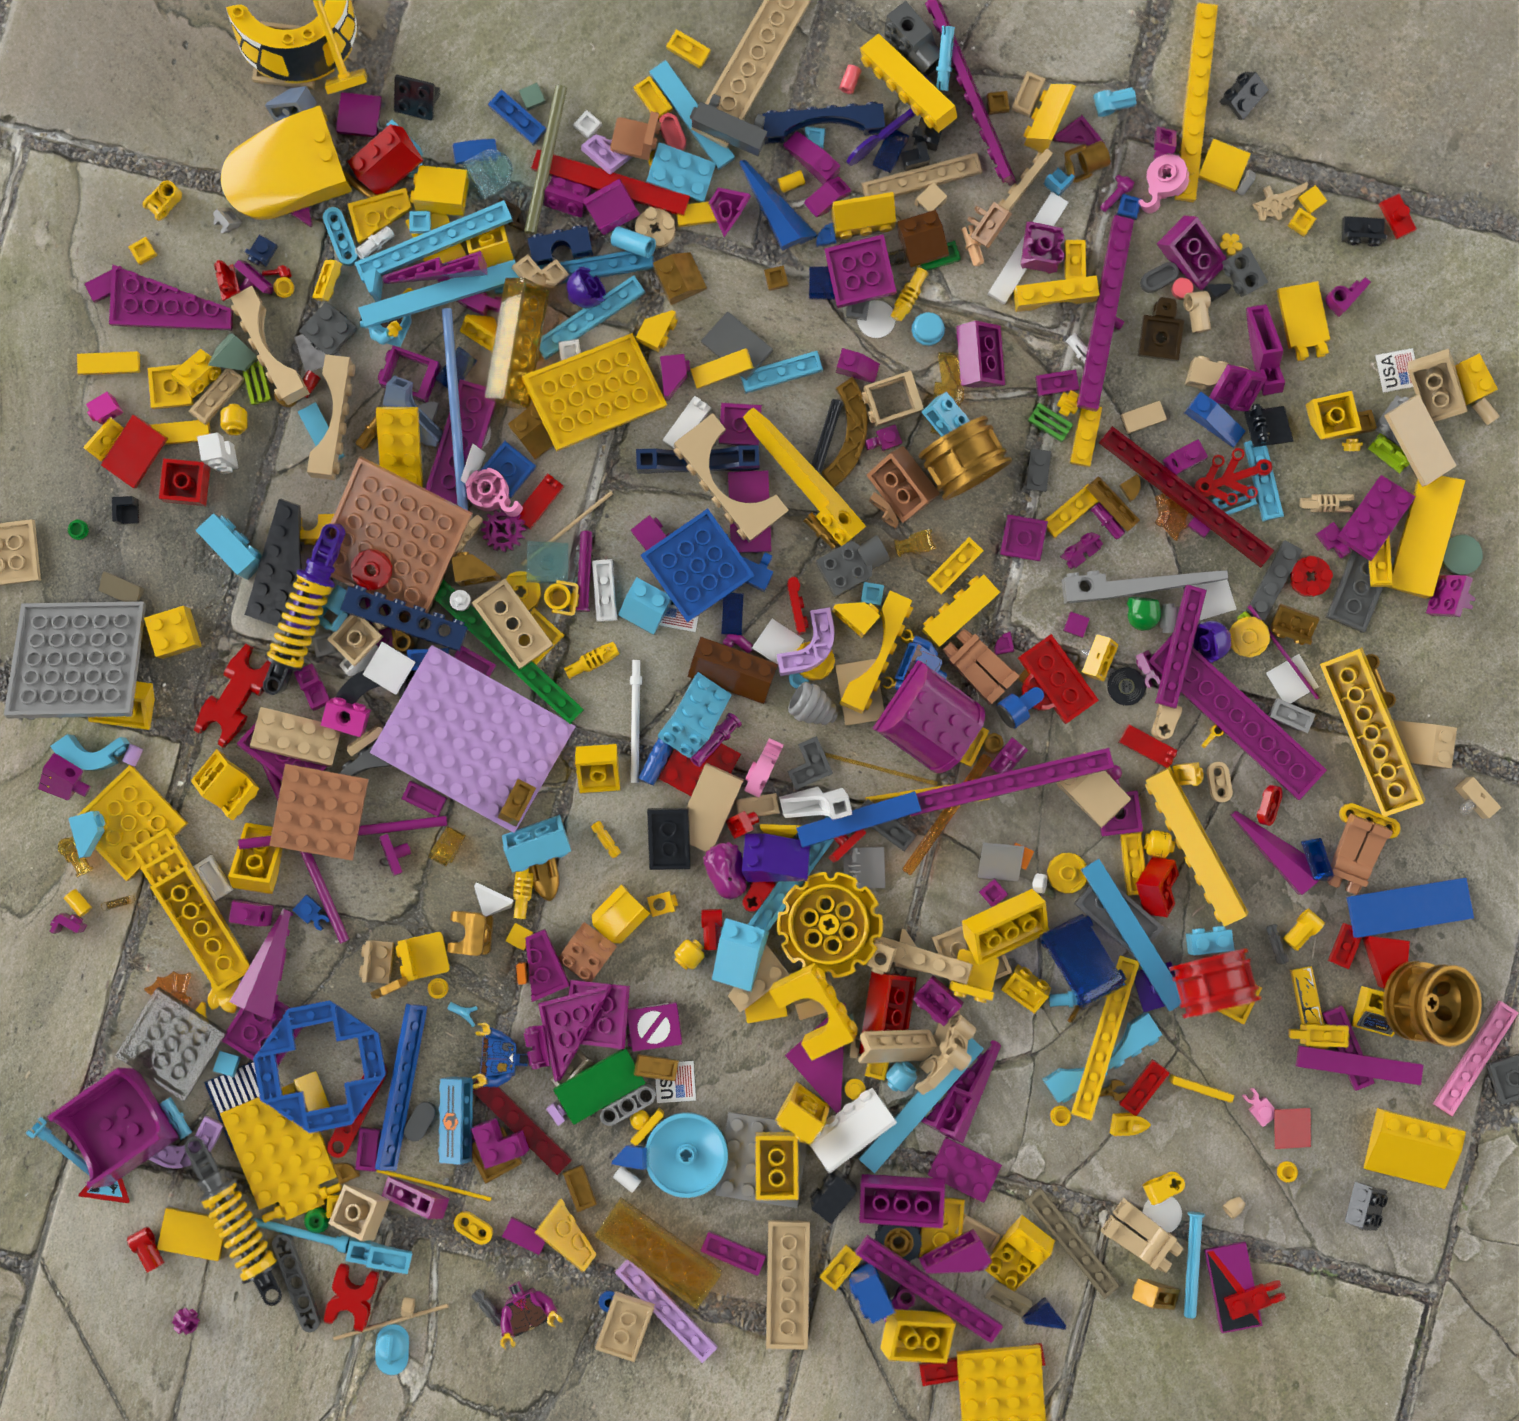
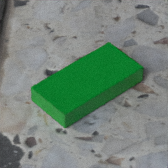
[920,240,961,271]

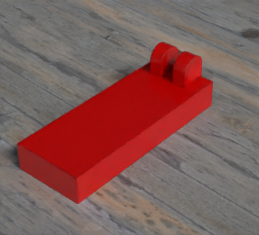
[518,473,564,530]
[1118,724,1178,768]
[1119,1059,1170,1116]

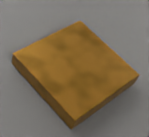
[472,1126,523,1184]

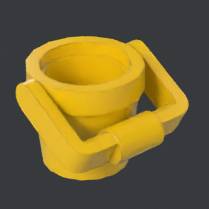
[544,580,579,616]

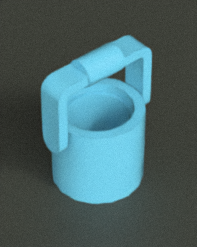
[318,584,349,632]

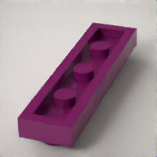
[1322,1005,1375,1091]

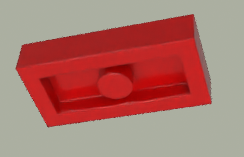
[1328,923,1362,969]

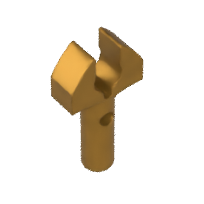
[1099,1079,1128,1101]

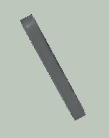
[272,1233,321,1333]

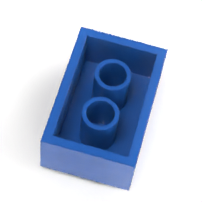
[849,1262,895,1324]

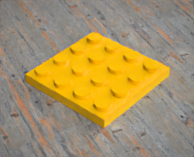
[78,765,188,881]
[956,1345,1046,1421]

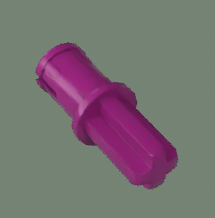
[1090,502,1125,539]

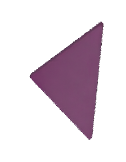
[538,985,612,1082]
[785,1002,846,1114]

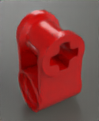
[742,882,777,912]

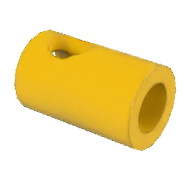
[778,170,806,193]
[64,889,92,917]

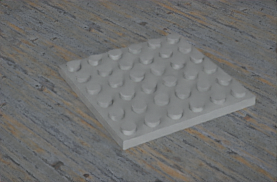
[4,601,146,718]

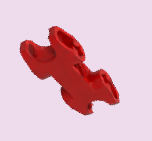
[194,644,271,748]

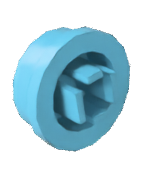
[911,312,945,346]

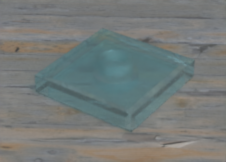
[526,541,568,584]

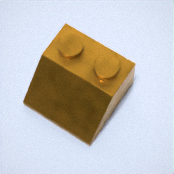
[653,252,707,305]
[508,403,554,460]
[452,552,501,587]

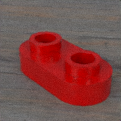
[1257,785,1282,826]

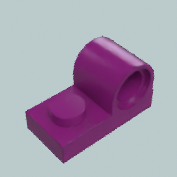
[1325,277,1371,317]

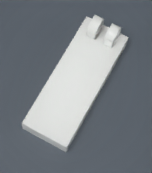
[663,396,711,449]

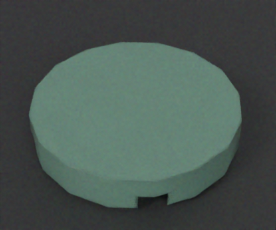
[1442,535,1483,575]

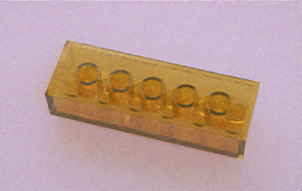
[485,277,550,409]
[595,1196,722,1309]

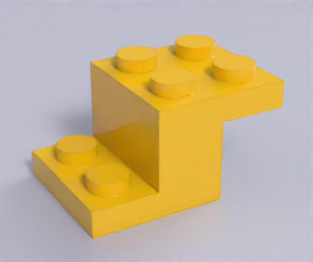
[191,749,260,821]

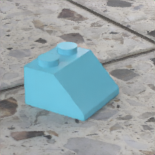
[618,577,672,635]

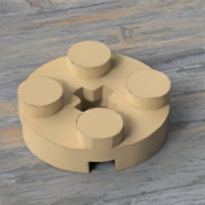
[635,207,675,250]

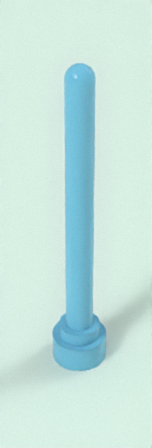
[253,1218,350,1254]

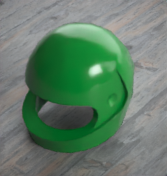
[1127,596,1161,631]

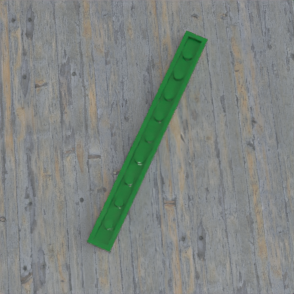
[434,579,584,724]

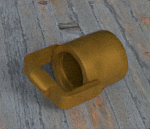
[1064,140,1111,183]

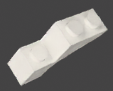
[779,786,852,820]

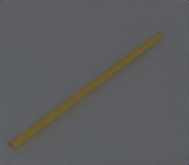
[825,752,938,786]

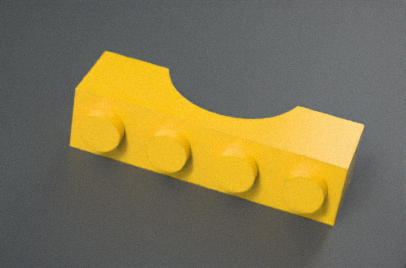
[1013,275,1099,312]

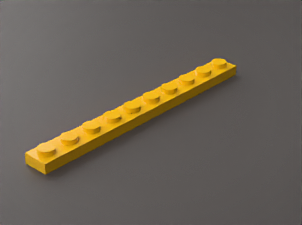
[1174,3,1218,202]

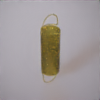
[101,895,135,910]

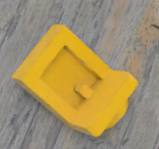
[1173,762,1204,786]

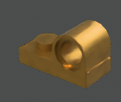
[498,779,536,827]

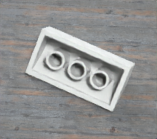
[810,1088,897,1173]

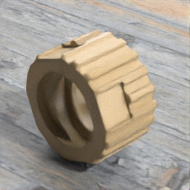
[401,1297,415,1318]

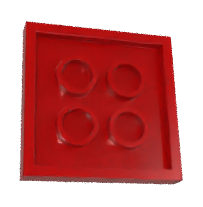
[658,737,741,796]

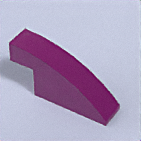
[1246,304,1285,396]

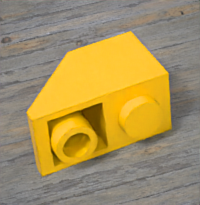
[636,310,678,353]

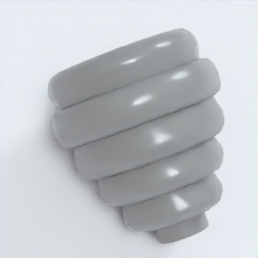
[788,682,838,725]

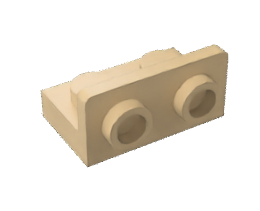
[359,940,394,984]

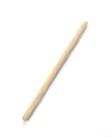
[521,491,613,566]
[333,1303,449,1341]

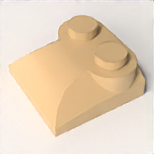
[327,615,383,666]

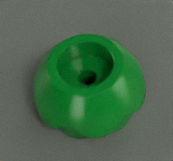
[304,1207,330,1233]

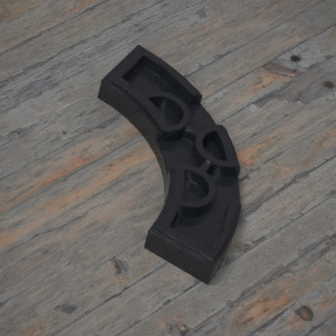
[335,669,380,719]

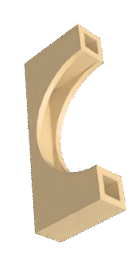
[673,413,789,542]

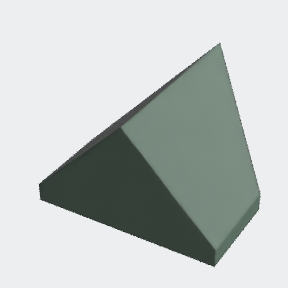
[208,333,258,372]

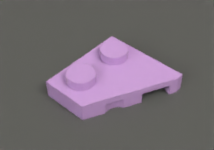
[581,134,632,174]

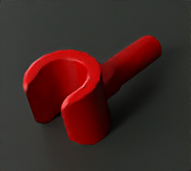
[262,265,292,278]

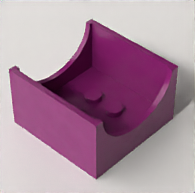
[47,1068,179,1188]

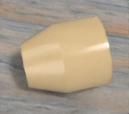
[1222,1197,1246,1219]

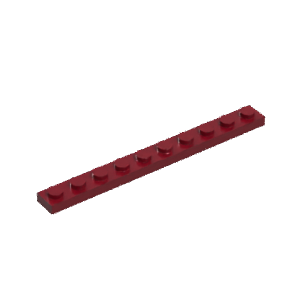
[1099,426,1274,568]

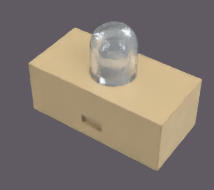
[1454,777,1501,819]

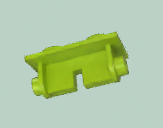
[1368,433,1410,474]

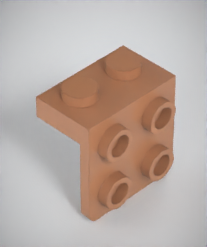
[610,111,661,160]
[558,922,617,982]

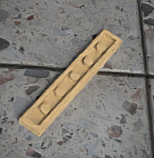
[861,152,983,197]

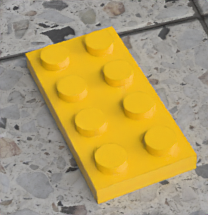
[376,407,423,488]

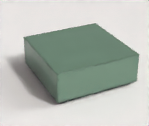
[519,83,546,111]

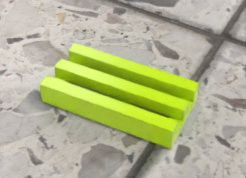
[243,361,272,405]

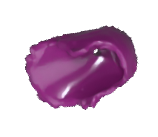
[703,842,747,900]

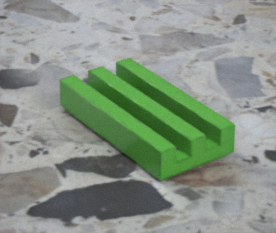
[1028,403,1073,443]

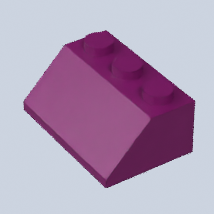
[956,320,1006,388]

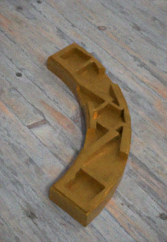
[822,376,867,489]

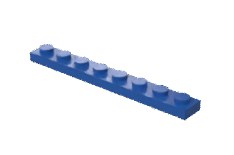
[375,1004,428,1171]

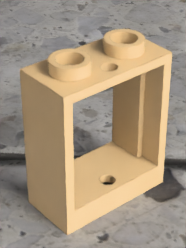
[861,371,924,427]

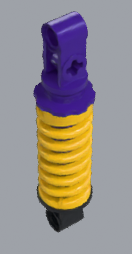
[263,523,345,695]

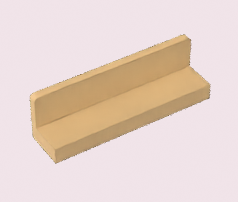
[858,1030,937,1063]

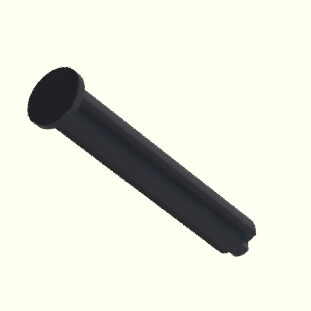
[811,399,843,476]

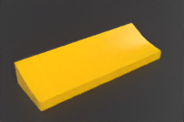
[1387,476,1466,599]

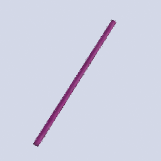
[1248,605,1320,700]

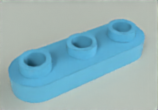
[323,207,359,266]

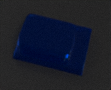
[809,267,835,299]

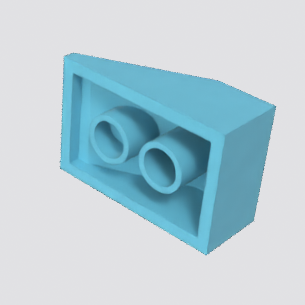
[712,918,770,992]

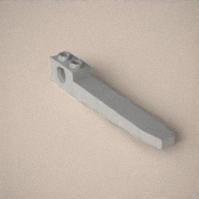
[1061,570,1228,604]

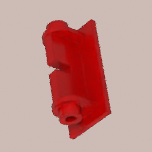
[214,260,241,301]

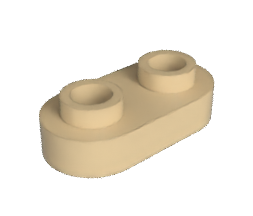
[1207,762,1233,802]

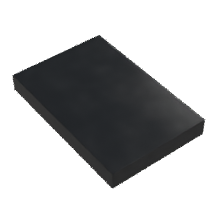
[647,808,691,870]

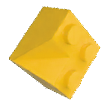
[1306,391,1362,440]

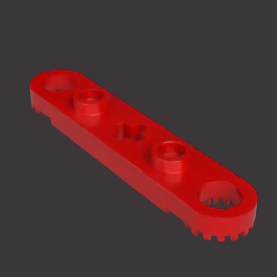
[327,1066,388,1158]

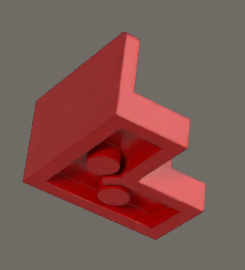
[1136,857,1179,918]

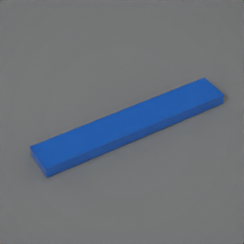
[796,791,921,848]

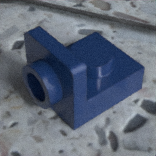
[244,234,278,267]

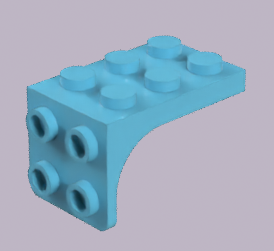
[658,672,731,758]

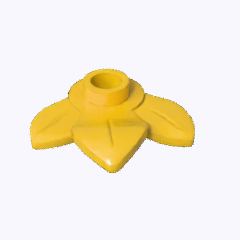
[207,979,241,1013]

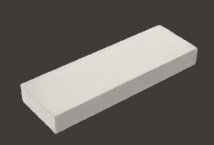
[592,559,617,622]

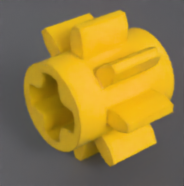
[1056,390,1079,417]

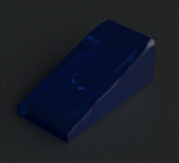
[721,593,744,635]

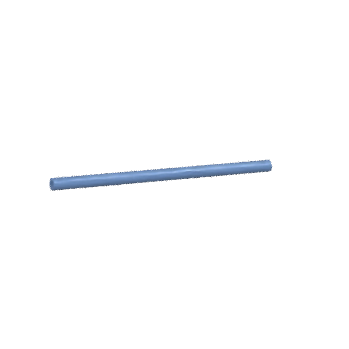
[442,308,468,510]

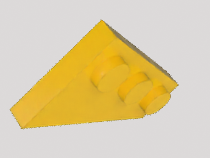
[534,1198,597,1272]

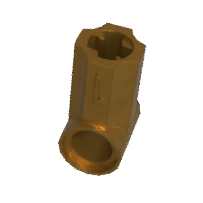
[391,613,415,654]

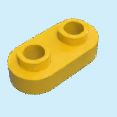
[454,1211,493,1245]

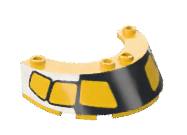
[226,0,357,83]

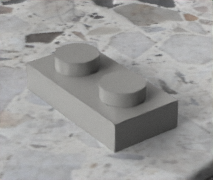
[1269,698,1316,734]

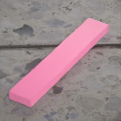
[1433,1001,1518,1116]

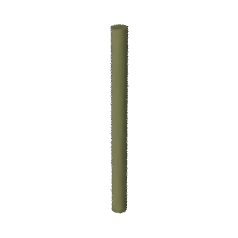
[524,85,567,235]

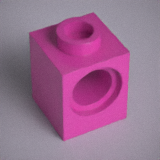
[86,392,124,425]

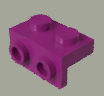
[544,175,591,218]
[913,975,964,1026]

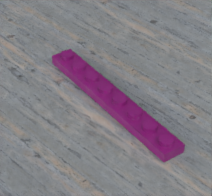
[855,1235,1003,1343]

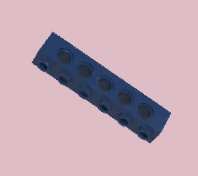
[340,585,468,652]

